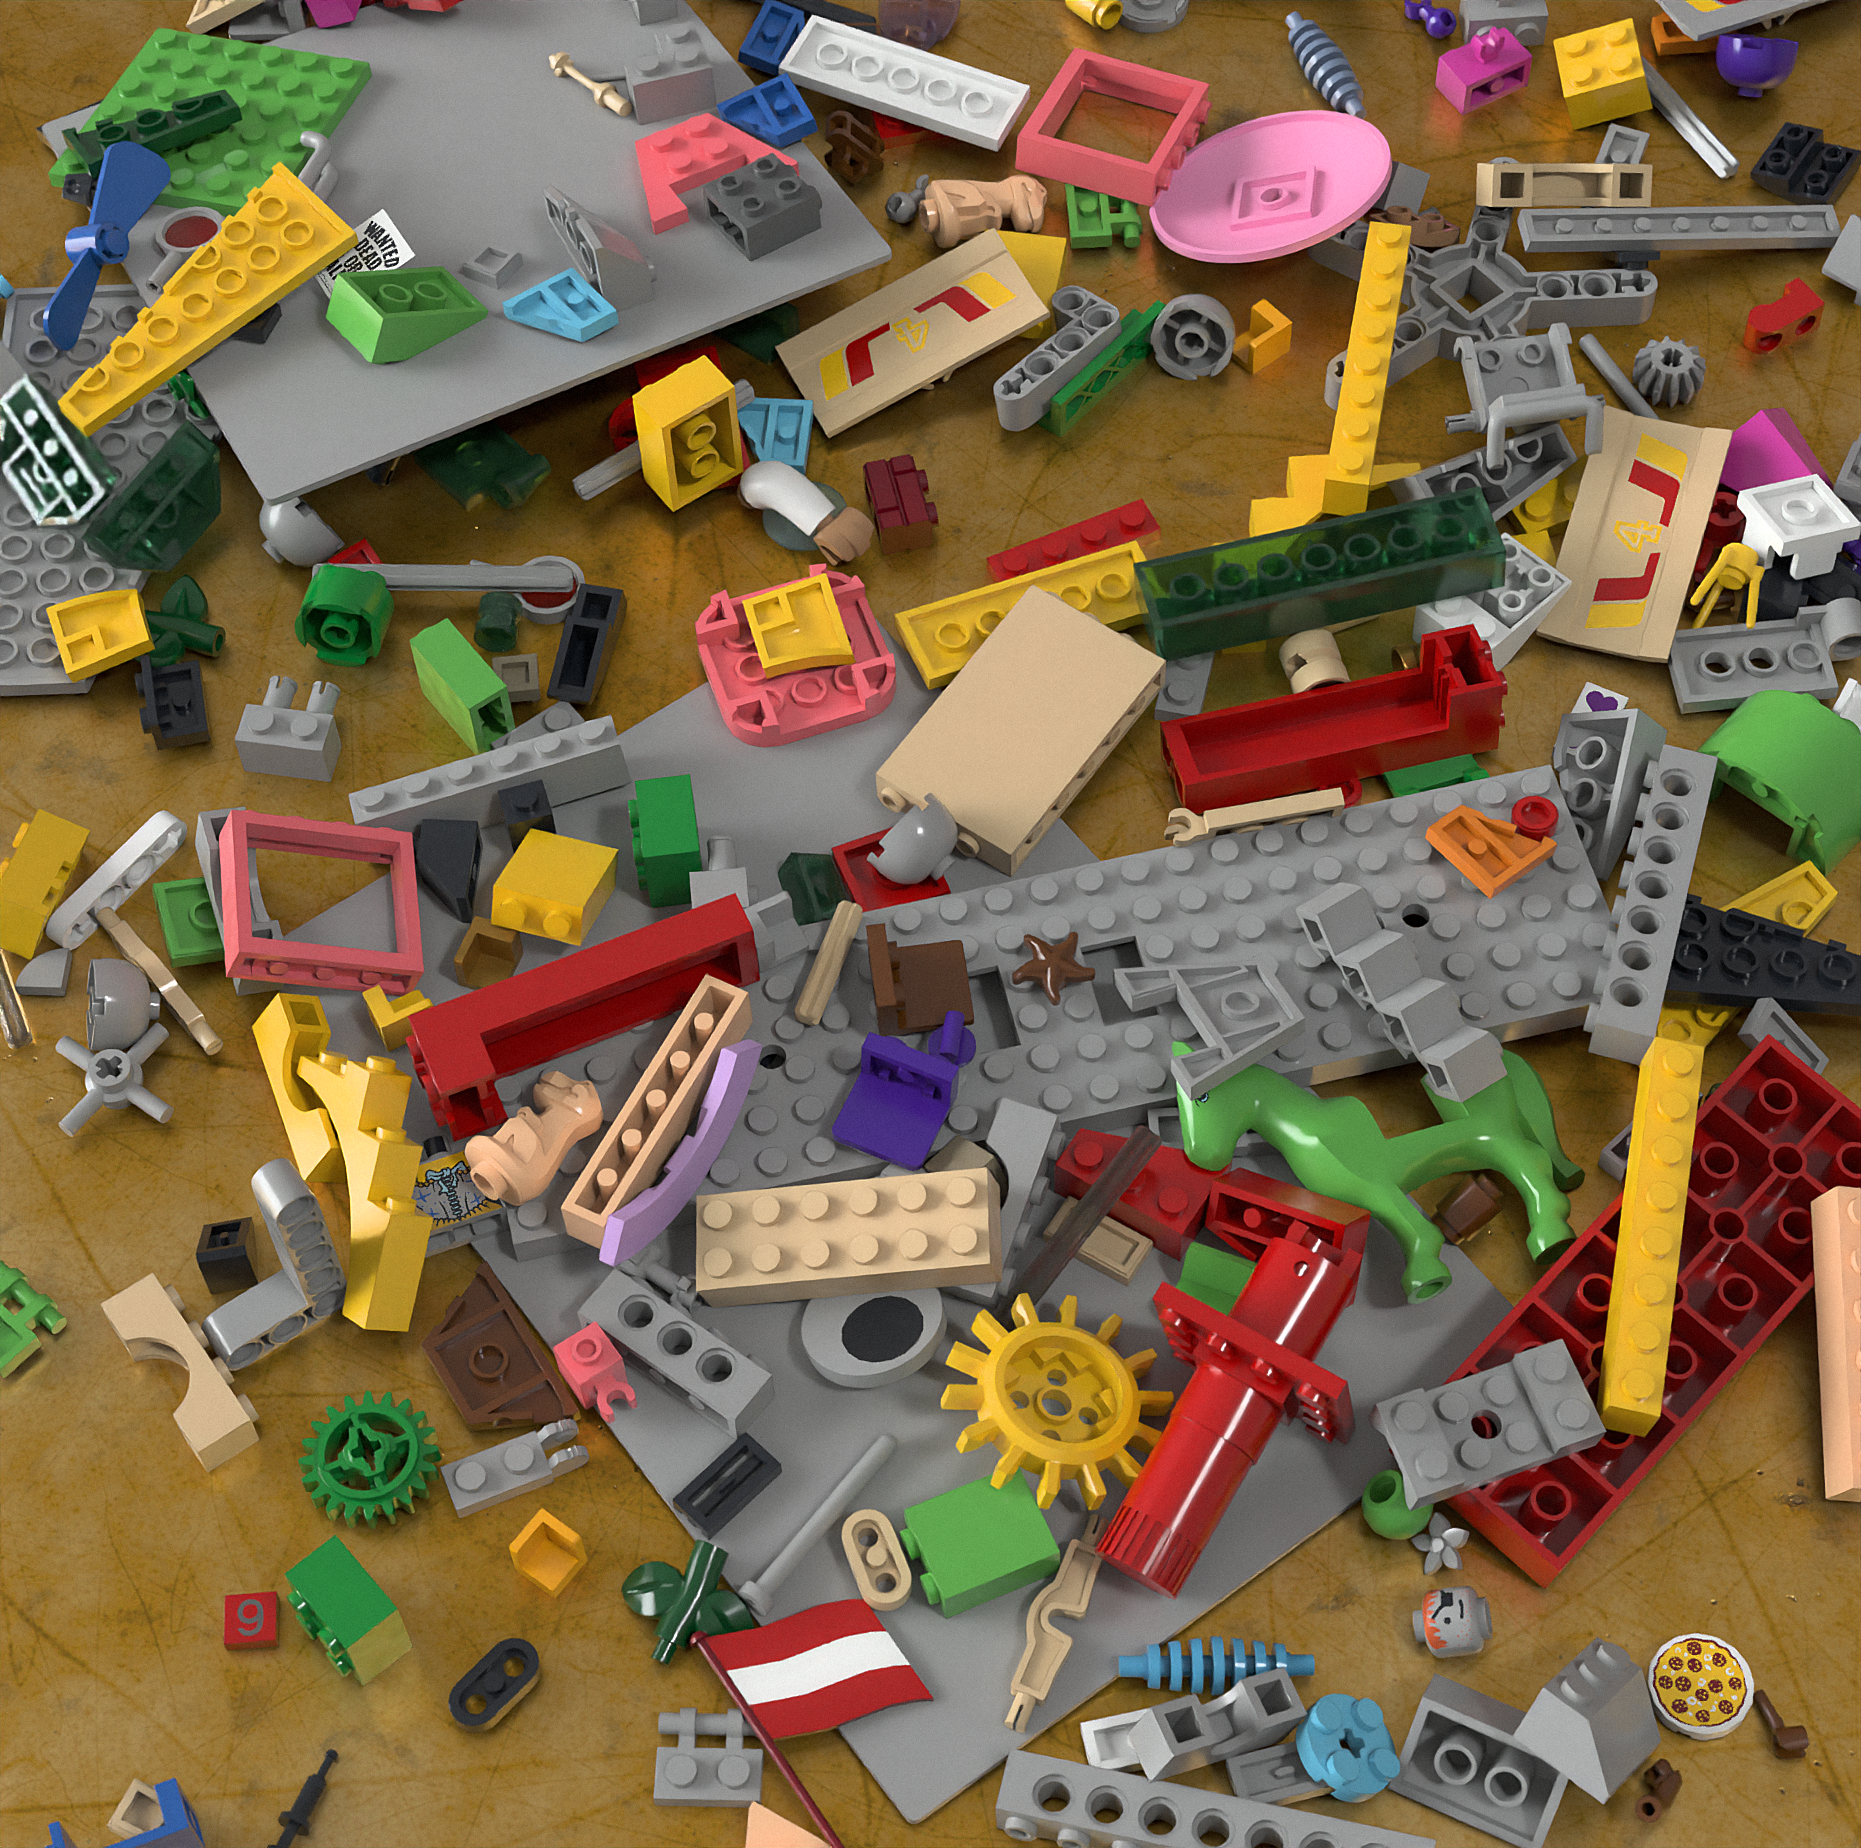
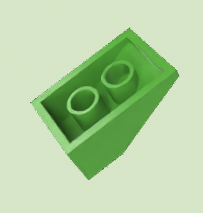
[326,266,489,365]

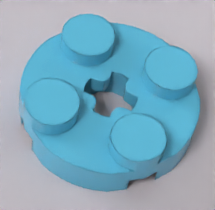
[1296,1694,1400,1803]

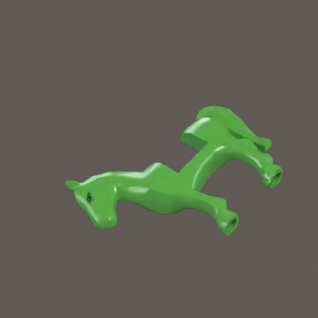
[1172,1041,1586,1304]

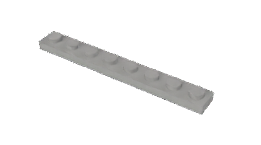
[1517,205,1842,252]

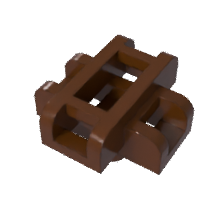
[824,110,885,184]

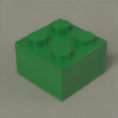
[628,774,703,908]
[284,1535,413,1686]

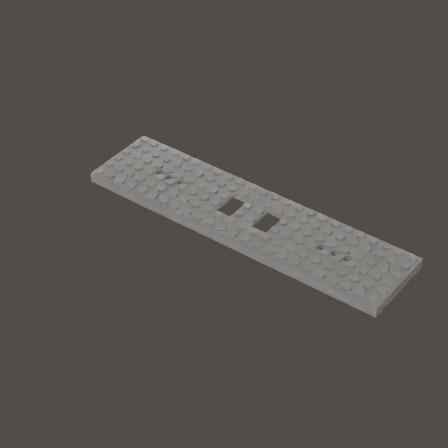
[490,765,1617,1262]

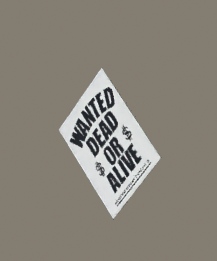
[314,209,415,299]

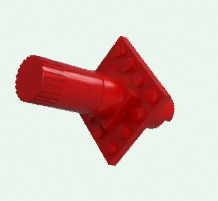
[1094,1220,1363,1600]

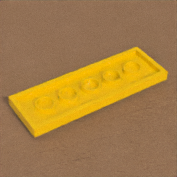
[895,540,1172,690]

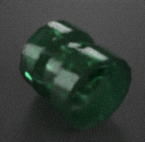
[473,591,523,653]

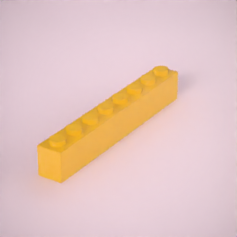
[1322,221,1412,518]
[1596,1037,1705,1437]

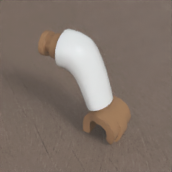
[737,461,875,566]

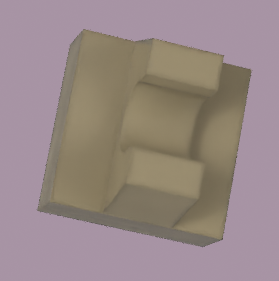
[492,653,541,705]

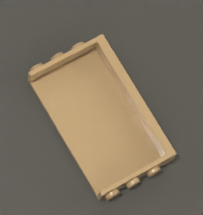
[875,584,1166,878]

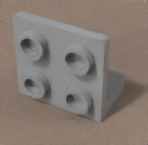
[229,0,310,41]

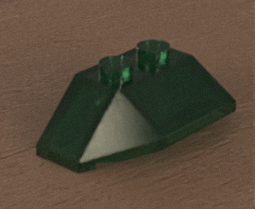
[0,373,117,528]
[81,419,221,573]

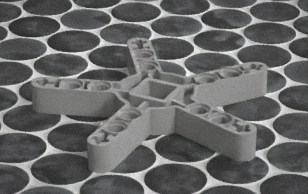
[1307,157,1658,434]

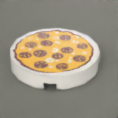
[1646,1633,1754,1741]

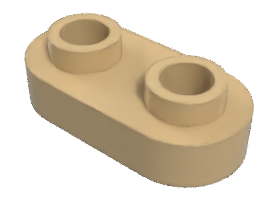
[842,1509,912,1611]

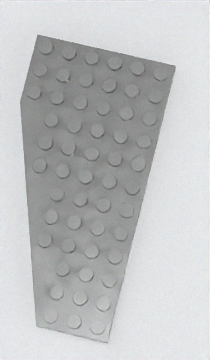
[0,284,223,696]

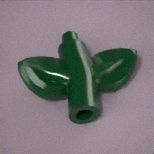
[134,574,226,667]
[621,1539,754,1666]

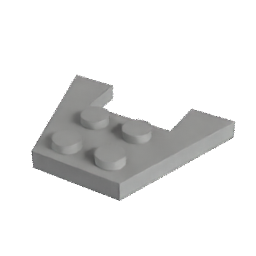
[1113,960,1305,1101]

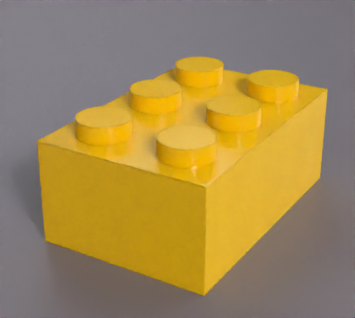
[632,355,744,512]

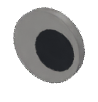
[801,1287,947,1388]

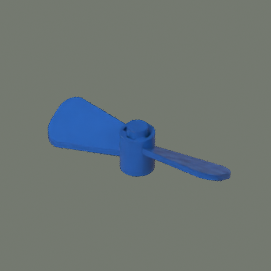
[43,141,171,351]

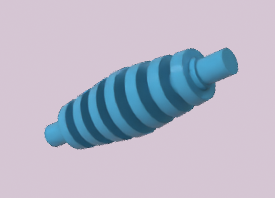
[1119,1636,1315,1695]

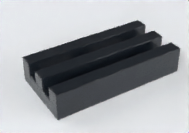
[672,1432,782,1540]

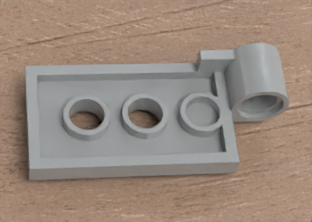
[1667,598,1861,714]

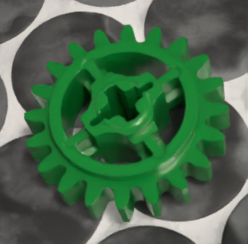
[298,1391,442,1529]

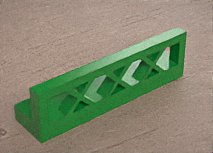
[1035,300,1166,438]

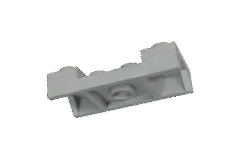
[1368,1339,1606,1511]

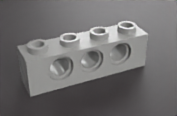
[577,1268,775,1440]

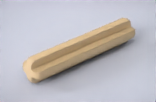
[794,900,863,1026]

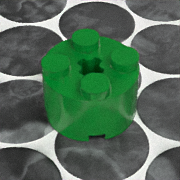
[294,564,394,667]

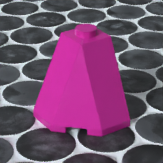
[1719,407,1834,492]

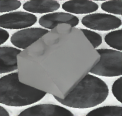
[1513,1637,1661,1804]
[1388,1673,1569,1848]

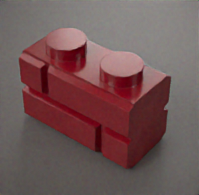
[863,454,939,555]

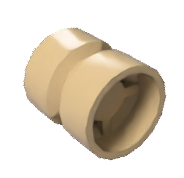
[1279,629,1351,694]

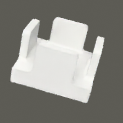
[1737,474,1861,580]

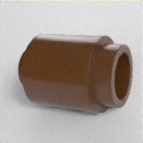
[1430,1173,1504,1246]

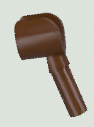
[1753,1689,1809,1760]

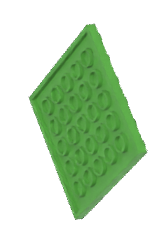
[48,28,372,217]

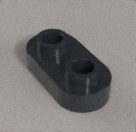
[448,1638,541,1733]

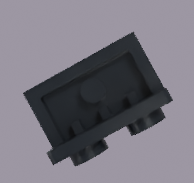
[135,654,211,750]

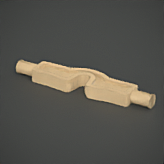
[95,907,223,1055]
[1004,1514,1110,1733]

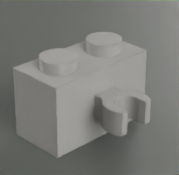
[1458,0,1548,46]

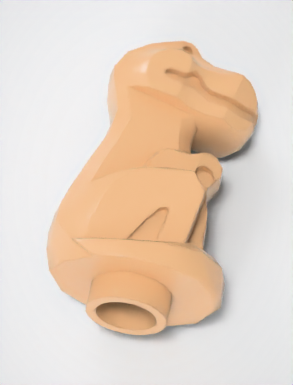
[919,175,1047,248]
[465,1071,603,1206]

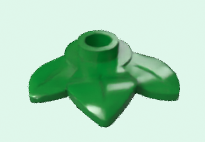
[166,369,210,420]

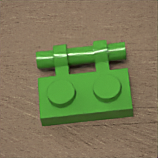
[1065,183,1143,249]
[0,1260,67,1379]

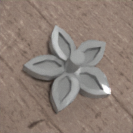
[1411,1513,1470,1575]

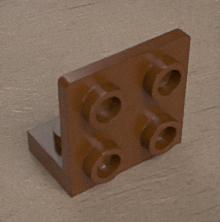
[866,923,974,1036]

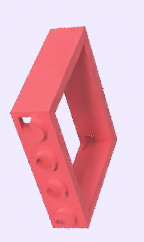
[1015,48,1213,207]
[219,809,424,996]

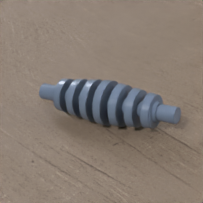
[1285,12,1367,120]

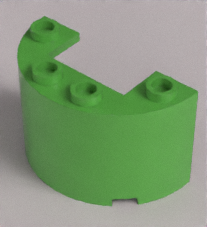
[1695,690,1861,878]

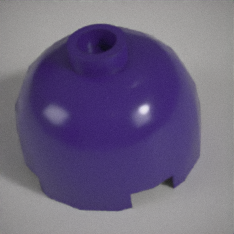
[1716,33,1798,97]

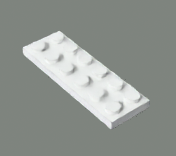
[779,15,1030,152]

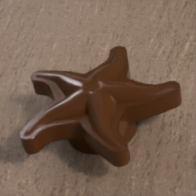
[1012,932,1095,1006]

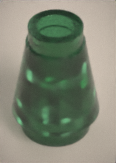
[489,453,551,509]

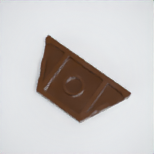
[421,1261,581,1431]

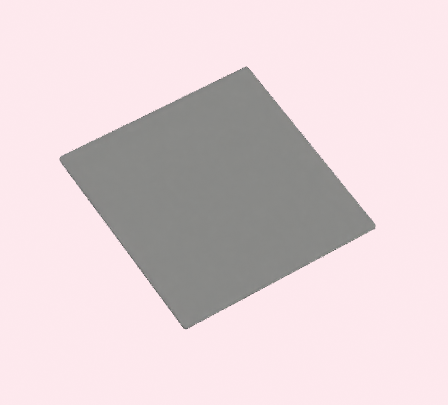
[42,0,892,506]

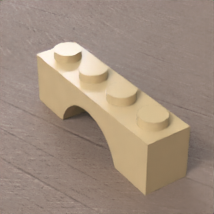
[1476,163,1653,207]
[101,1273,260,1473]

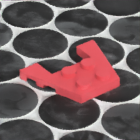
[634,113,799,235]

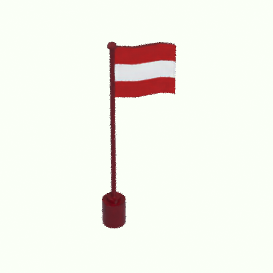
[690,1599,934,1848]

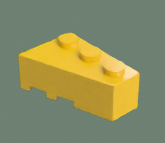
[0,809,91,960]

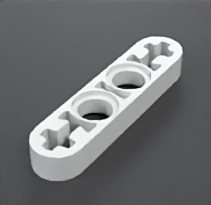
[46,810,187,950]

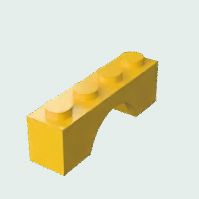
[252,993,348,1183]

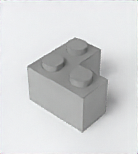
[624,21,717,125]

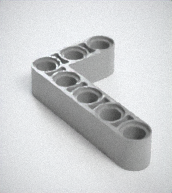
[201,1158,347,1371]

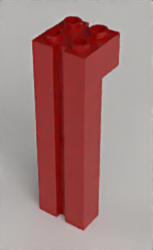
[1160,624,1508,814]
[405,893,760,1142]

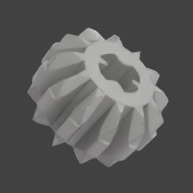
[1632,335,1706,408]

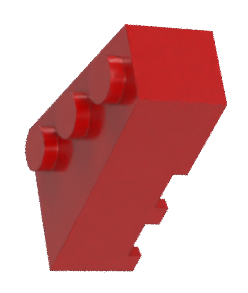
[1054,1128,1232,1262]
[1205,1167,1371,1308]

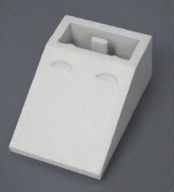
[1412,533,1572,671]

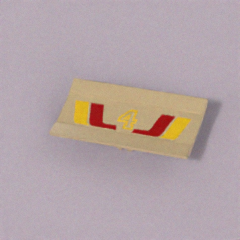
[775,227,1051,438]
[1536,405,1733,663]

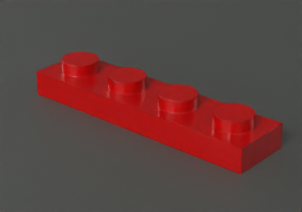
[986,498,1161,583]

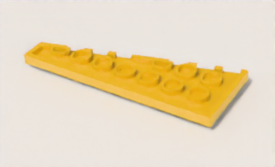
[58,162,359,438]

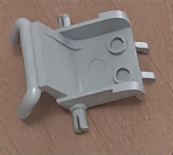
[1445,322,1606,470]

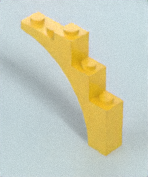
[1211,454,1421,654]
[296,1050,434,1332]

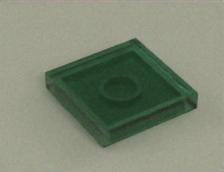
[413,420,534,511]

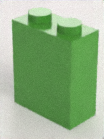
[410,618,516,755]
[899,1467,1060,1619]

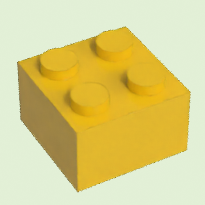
[1553,18,1653,130]

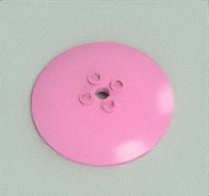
[1149,111,1392,263]

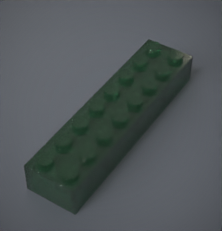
[1133,486,1506,662]

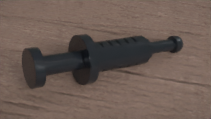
[267,1749,338,1848]

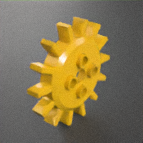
[941,1293,1174,1511]

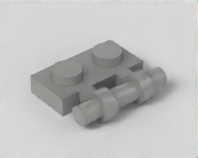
[653,1707,764,1808]

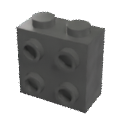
[702,153,822,262]

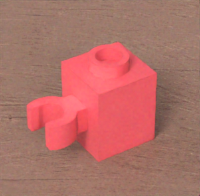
[553,1321,637,1424]

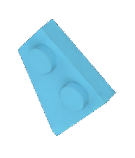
[502,267,619,342]
[737,398,814,476]

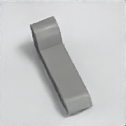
[993,286,1122,431]

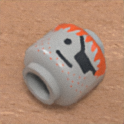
[1413,1586,1493,1658]

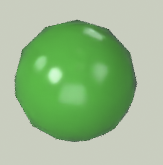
[1361,1468,1434,1540]

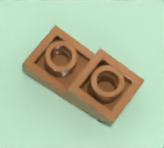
[1369,205,1461,247]

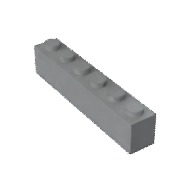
[348,715,632,837]

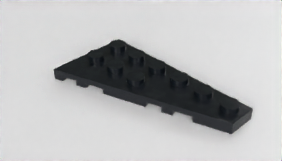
[1663,893,1861,1017]

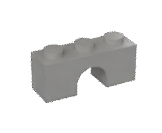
[1128,1667,1308,1783]

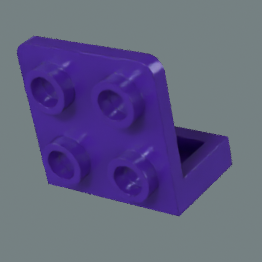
[832,1031,959,1171]

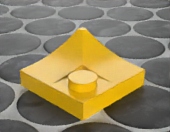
[742,573,856,679]
[46,589,155,683]

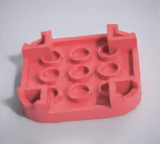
[695,563,897,748]

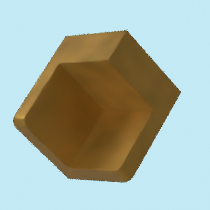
[453,915,524,990]

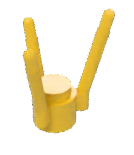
[1690,543,1765,629]

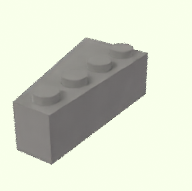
[1387,423,1578,556]

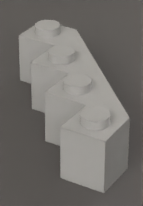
[1295,882,1508,1103]

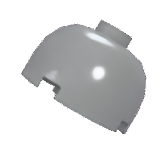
[1150,294,1236,380]
[259,496,345,567]
[867,793,958,885]
[86,958,160,1052]

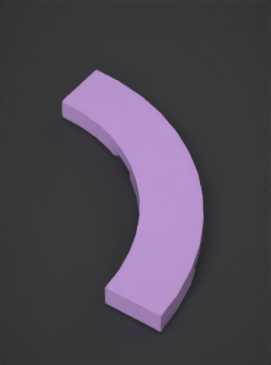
[599,1039,763,1267]

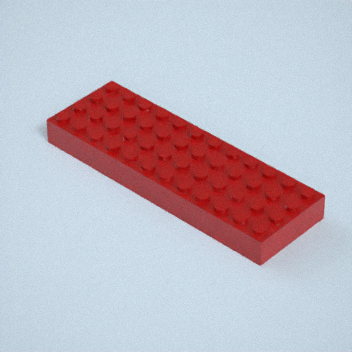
[1388,1033,1861,1590]

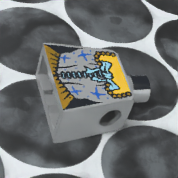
[412,1136,510,1258]

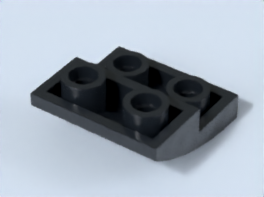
[1750,122,1861,205]

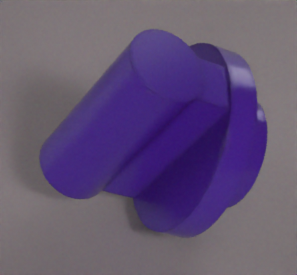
[928,1011,976,1068]

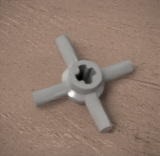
[56,1022,174,1137]

